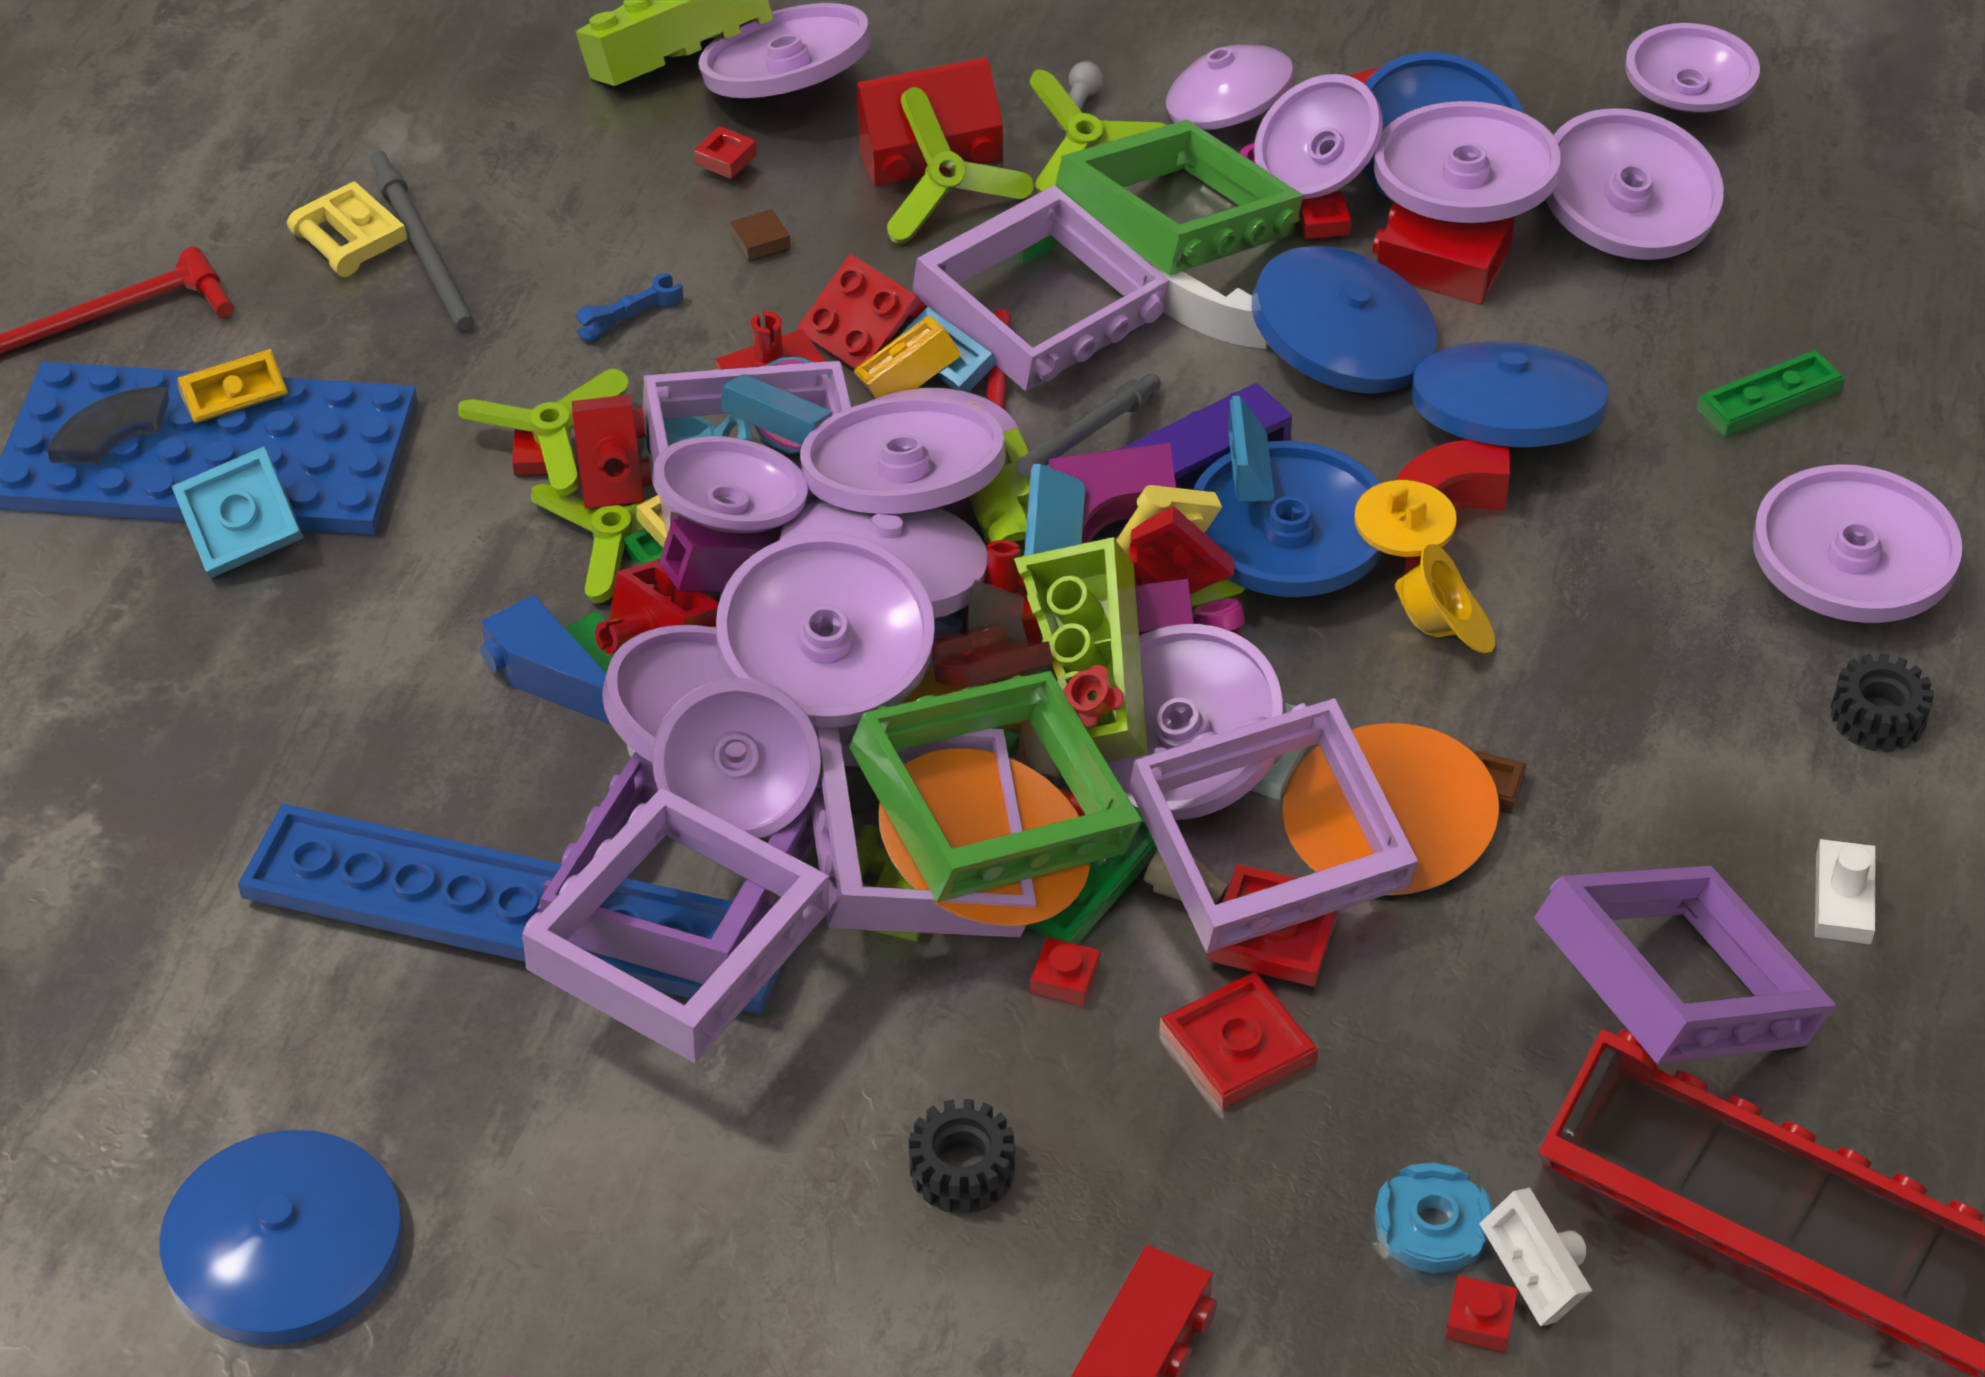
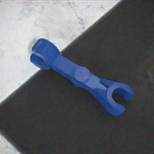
[576,273,683,342]

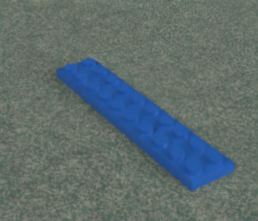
[238,803,783,1015]

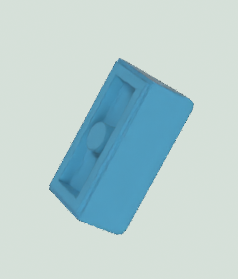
[720,374,833,445]
[1228,396,1274,502]
[1024,464,1085,556]

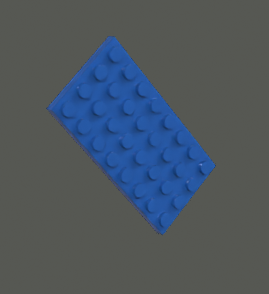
[0,361,418,535]

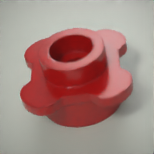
[1063,665,1124,728]

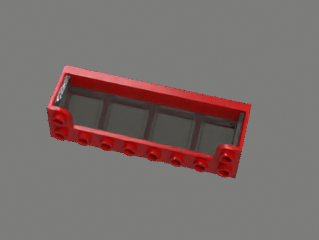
[1538,1029,1985,1377]

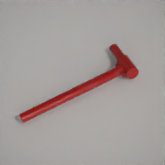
[0,247,234,354]

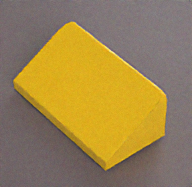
[854,316,960,399]
[177,349,288,424]

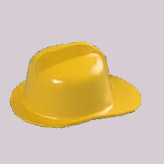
[1395,544,1495,654]

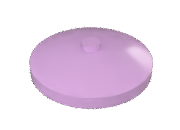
[699,3,872,98]
[1374,101,1561,223]
[1545,108,1724,260]
[800,396,1006,514]
[1753,464,1962,623]
[780,500,988,619]
[716,533,935,728]
[1107,624,1287,820]
[602,625,746,763]

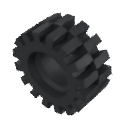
[1830,654,1934,752]
[909,1099,1015,1213]

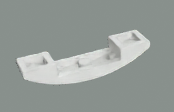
[1142,257,1269,349]

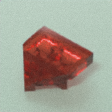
[932,624,1053,687]

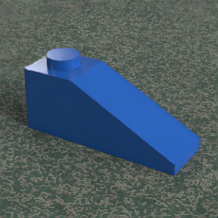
[480,594,611,725]

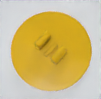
[1354,480,1457,557]

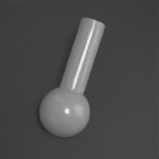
[1056,61,1103,130]

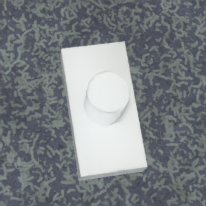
[1815,839,1875,945]
[1479,1188,1592,1326]

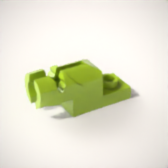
[971,428,1030,558]

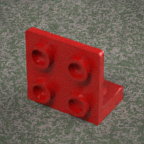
[797,253,928,369]

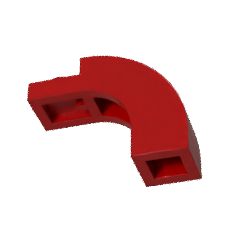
[1395,440,1510,575]

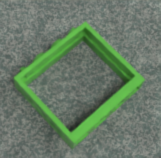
[1055,120,1304,275]
[849,671,1142,903]

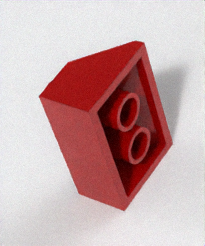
[857,57,1003,186]

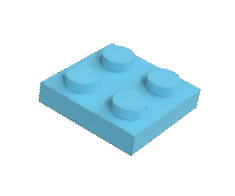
[172,446,304,578]

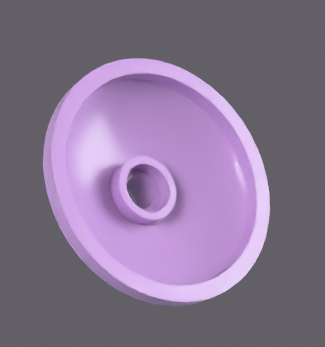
[1625,23,1760,114]
[1166,45,1295,130]
[1254,74,1383,199]
[652,436,808,533]
[653,678,821,838]

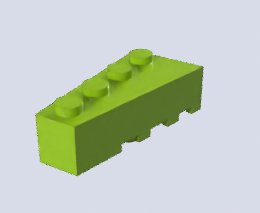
[575,0,774,86]
[1014,537,1148,762]

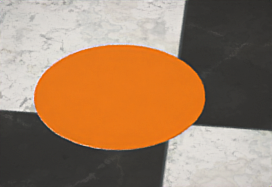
[1282,723,1499,895]
[879,748,1090,926]

